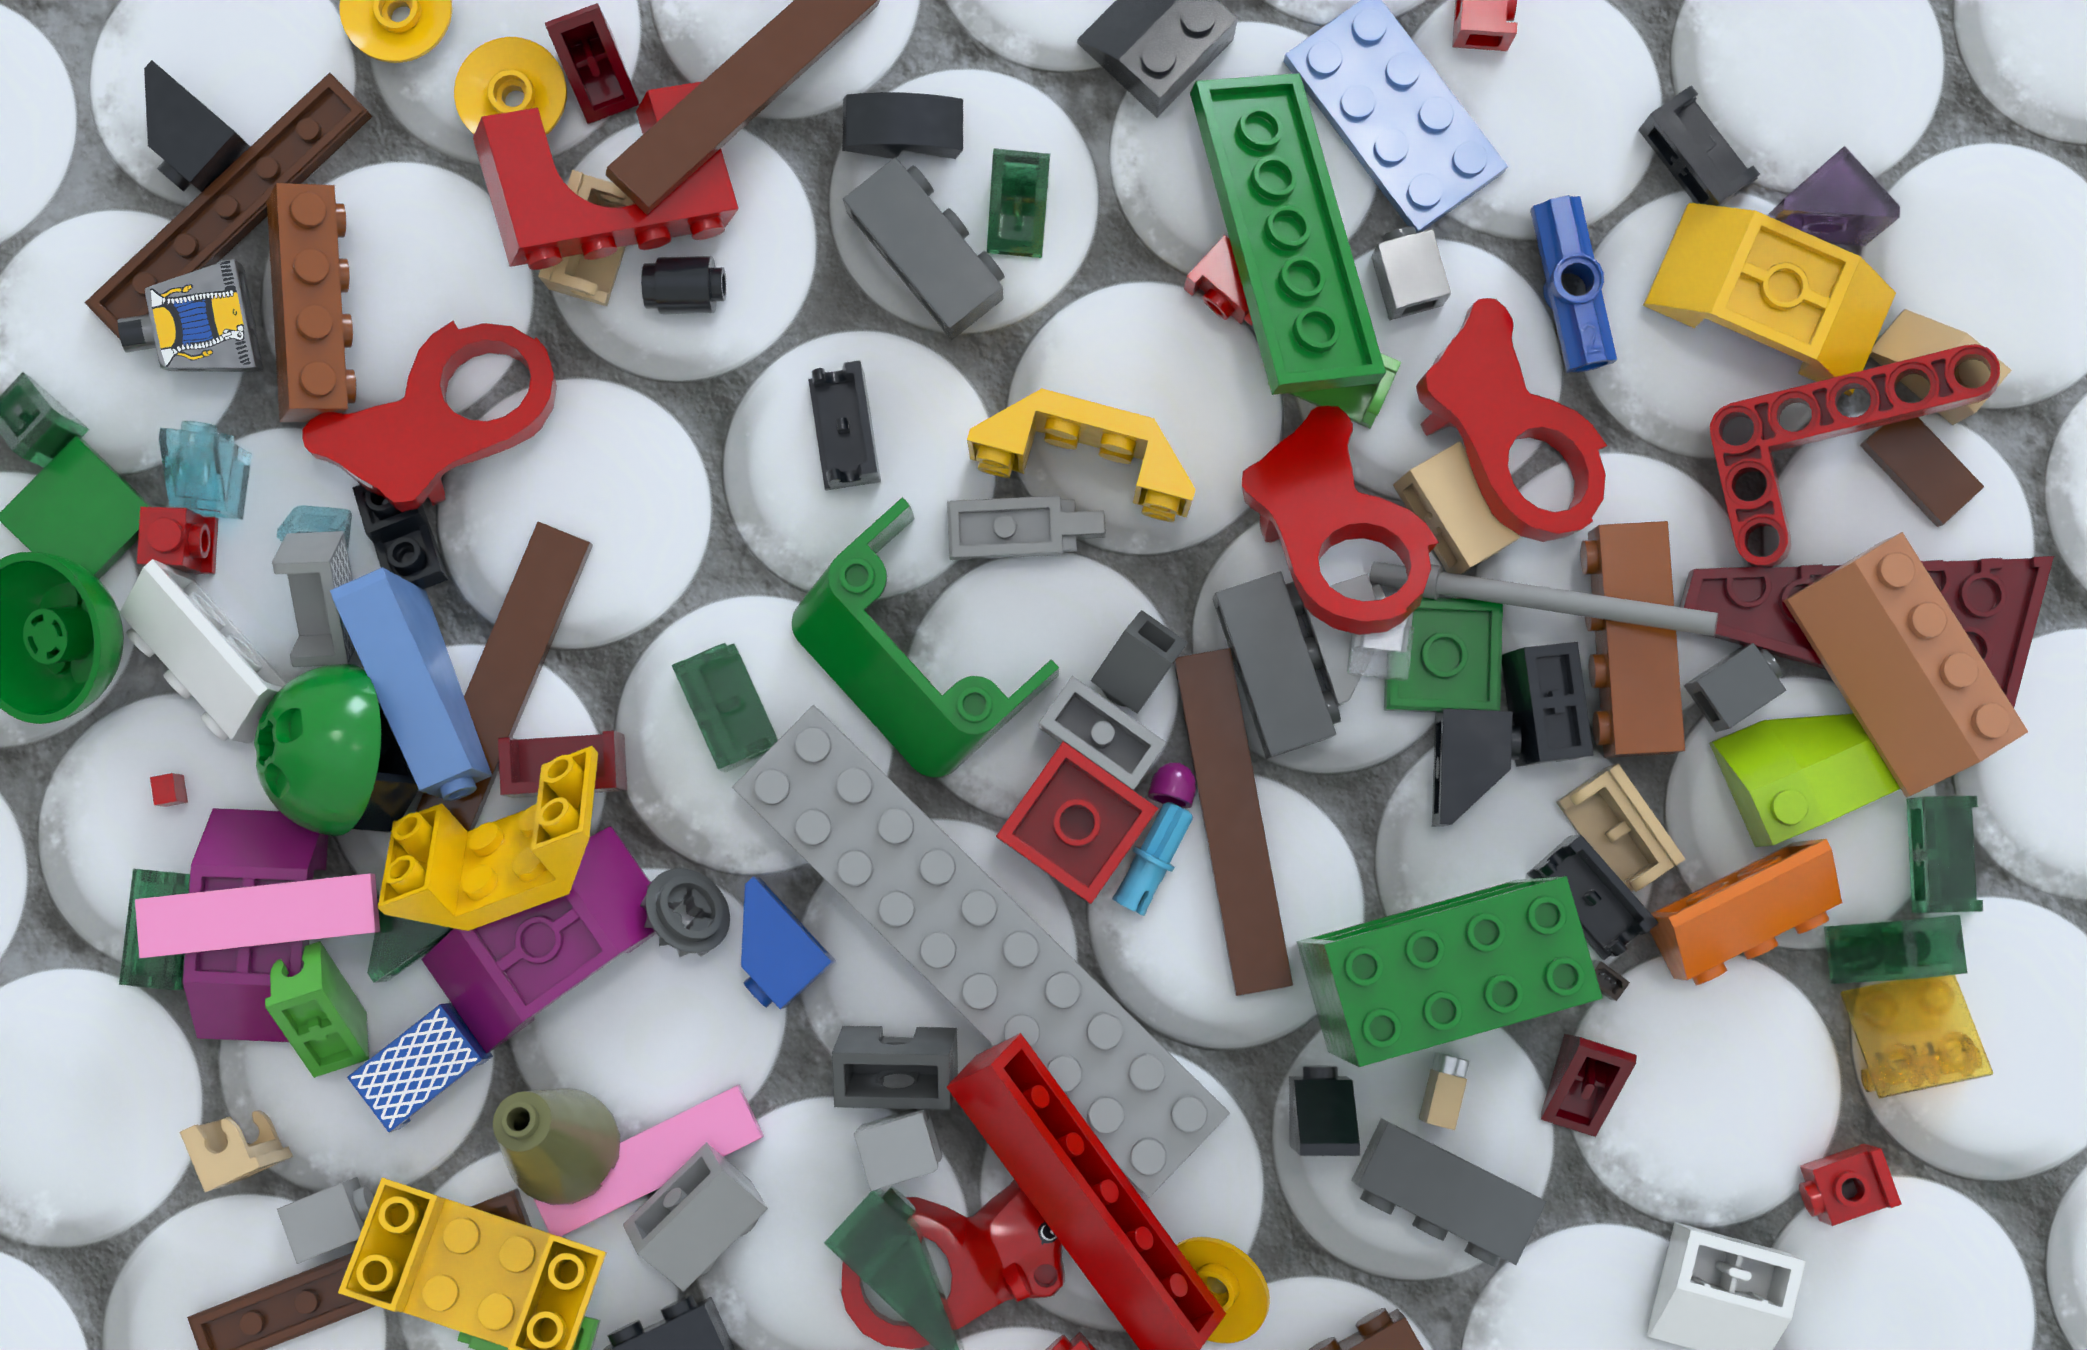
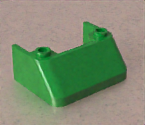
[792,497,1059,778]

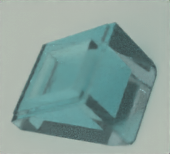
[277,505,352,550]

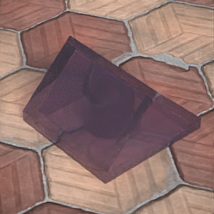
[1767,146,1900,246]

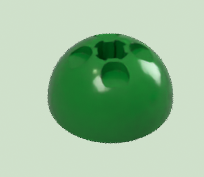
[0,552,124,724]
[254,664,381,836]

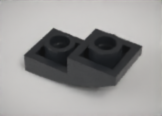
[842,92,963,159]
[352,485,448,590]

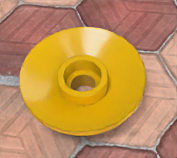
[339,0,452,63]
[454,37,567,135]
[1176,1237,1270,1343]

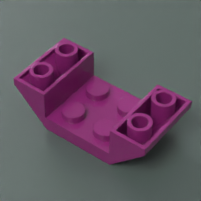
[183,808,328,1042]
[421,826,657,1054]

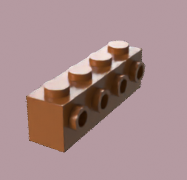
[267,183,356,422]
[1580,521,1685,758]

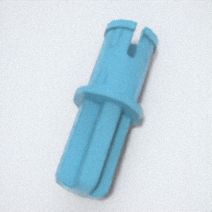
[1112,802,1193,916]

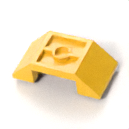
[1643,203,1896,396]
[967,388,1196,522]
[378,746,598,931]
[338,1177,607,1350]

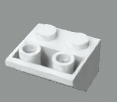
[1647,1222,1806,1350]

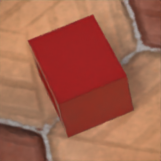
[150,773,188,807]

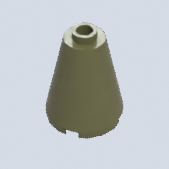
[493,1088,620,1205]

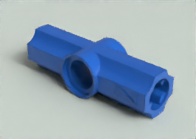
[1530,195,1617,373]

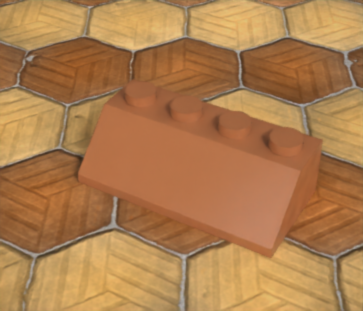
[1783,532,2028,797]

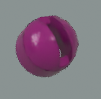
[1148,763,1196,808]

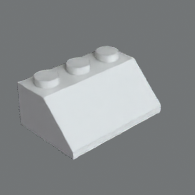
[119,559,287,744]

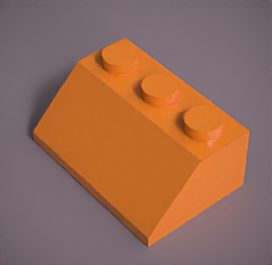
[1650,839,1842,985]

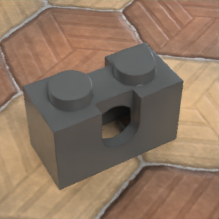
[832,1026,958,1110]

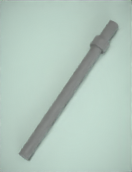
[1370,561,1718,636]

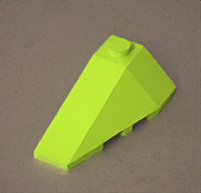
[1709,713,1901,847]

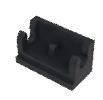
[1638,85,1760,206]
[808,360,881,491]
[1502,642,1594,767]
[1526,835,1659,960]

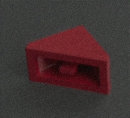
[545,3,640,124]
[1541,1033,1637,1137]

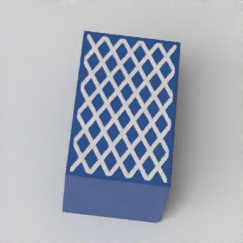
[347,1003,493,1133]

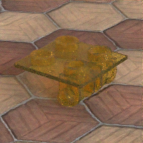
[1840,969,1993,1099]

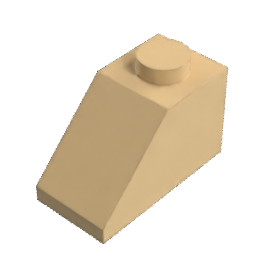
[1869,309,2012,425]

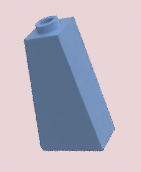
[330,567,492,801]

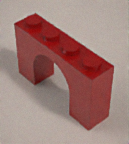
[473,82,739,270]

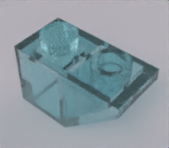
[158,421,252,520]

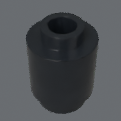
[641,256,726,314]

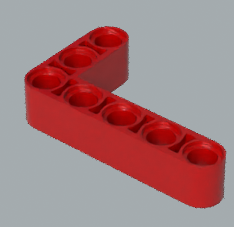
[1710,344,2000,568]

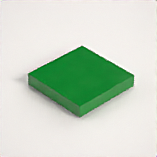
[0,436,152,579]
[1384,597,1503,713]

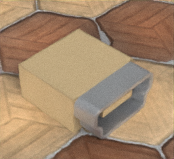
[1419,1052,1470,1130]

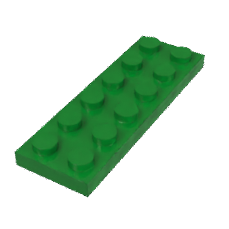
[1190,73,1386,395]

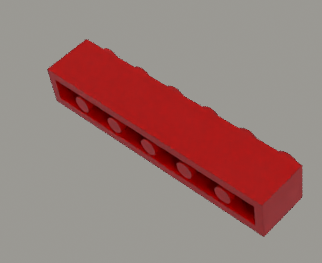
[946,1033,1226,1350]

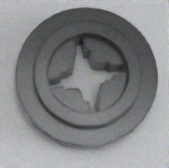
[640,868,730,957]

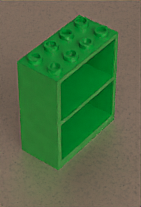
[1296,876,1603,1067]

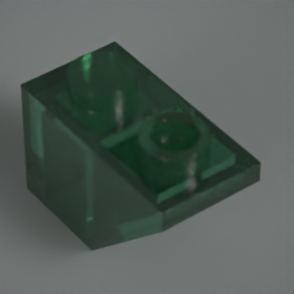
[1824,915,1968,984]

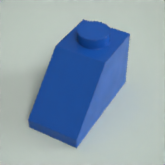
[741,876,836,1009]

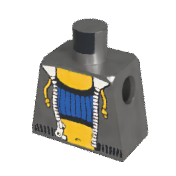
[118,259,263,372]

